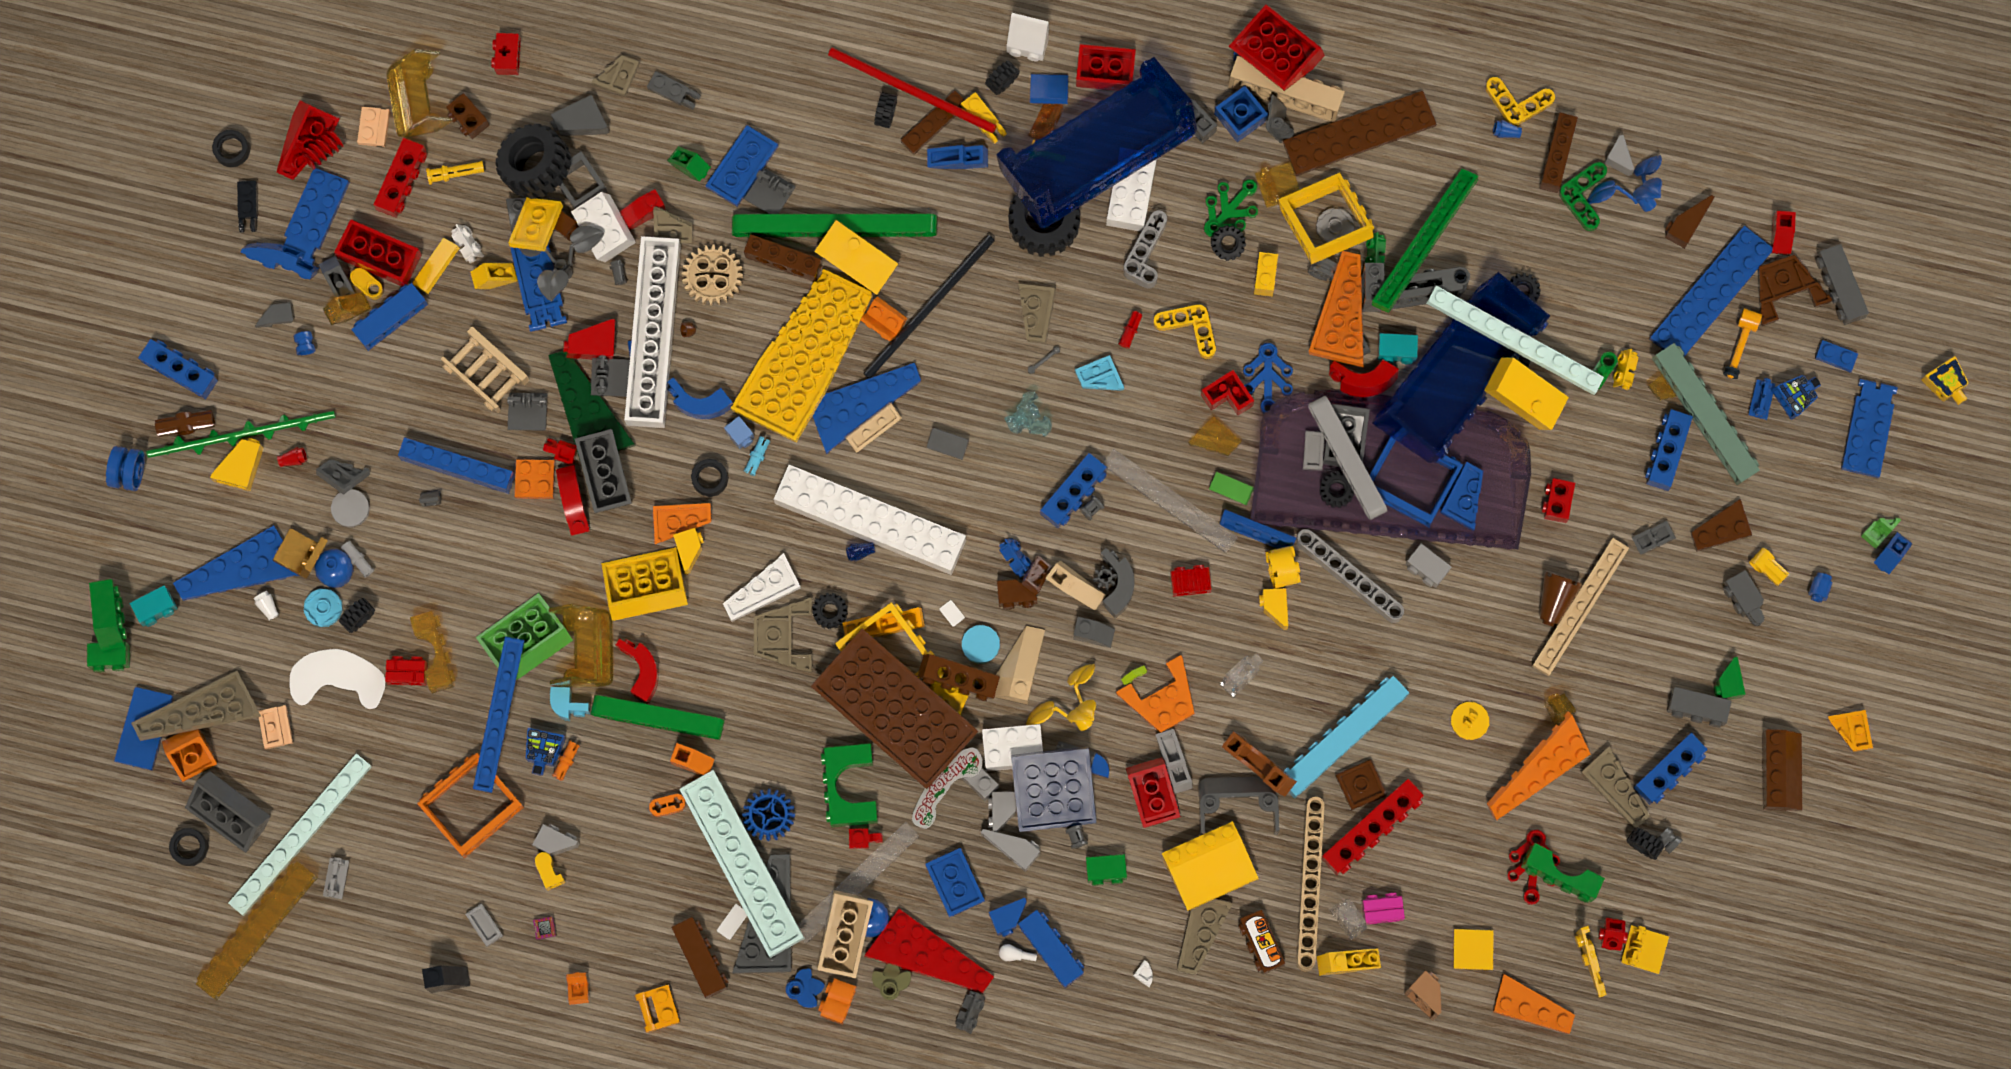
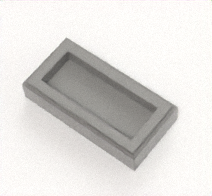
[1303,431,1324,471]
[465,903,503,947]

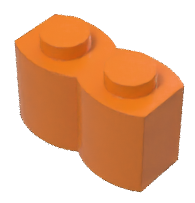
[818,978,857,1025]

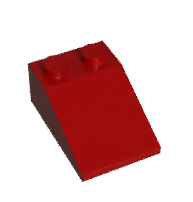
[1125,757,1181,828]

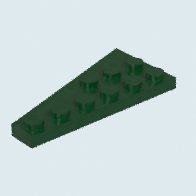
[548,351,635,462]

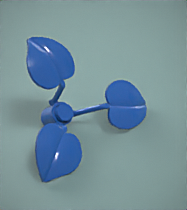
[1587,155,1662,212]

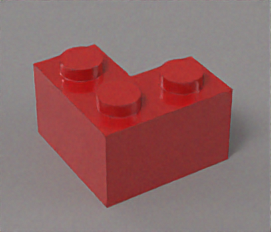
[1201,370,1255,416]

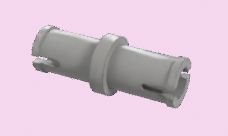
[341,541,374,578]

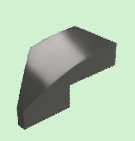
[255,303,293,328]

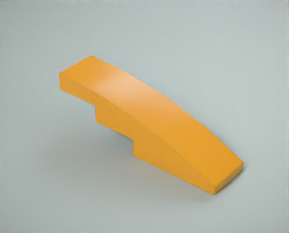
[843,607,925,642]

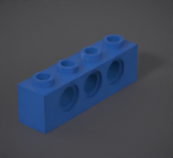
[138,339,218,400]
[1645,409,1693,491]
[1040,453,1107,528]
[1634,733,1708,805]

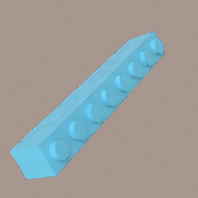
[1284,676,1409,799]

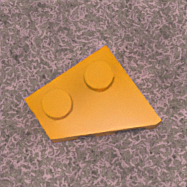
[1828,710,1873,752]

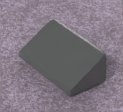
[927,428,969,460]

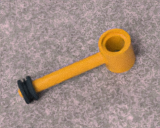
[1723,308,1762,379]

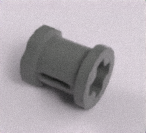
[1079,495,1104,521]
[1065,825,1088,849]

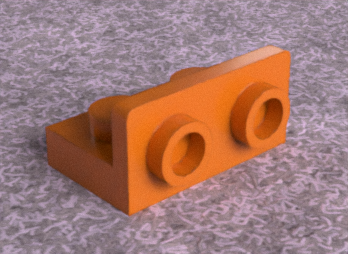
[861,296,908,341]

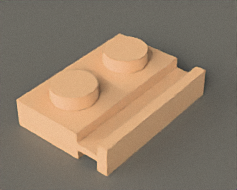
[357,107,390,147]
[259,705,293,749]

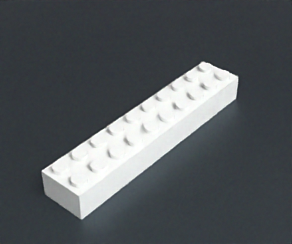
[625,236,681,428]
[774,465,966,575]

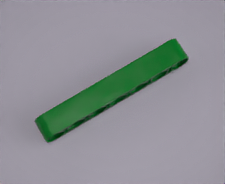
[590,695,725,740]

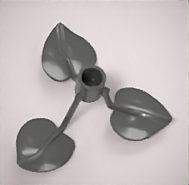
[519,226,604,302]

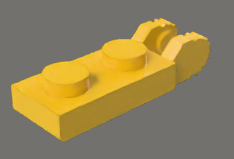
[960,92,1007,144]

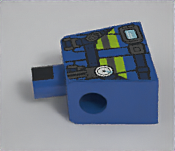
[1771,375,1821,420]
[526,728,566,776]

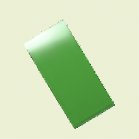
[1209,472,1254,505]

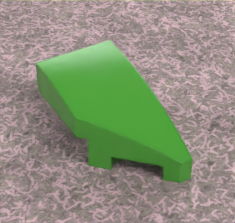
[1861,518,1901,549]

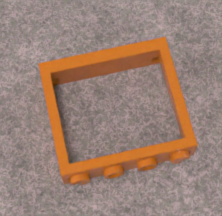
[417,753,524,859]

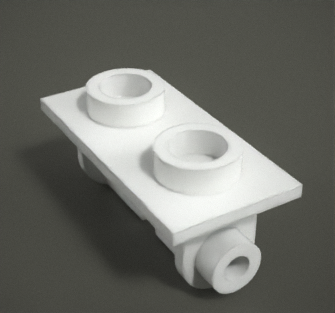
[451,224,484,263]

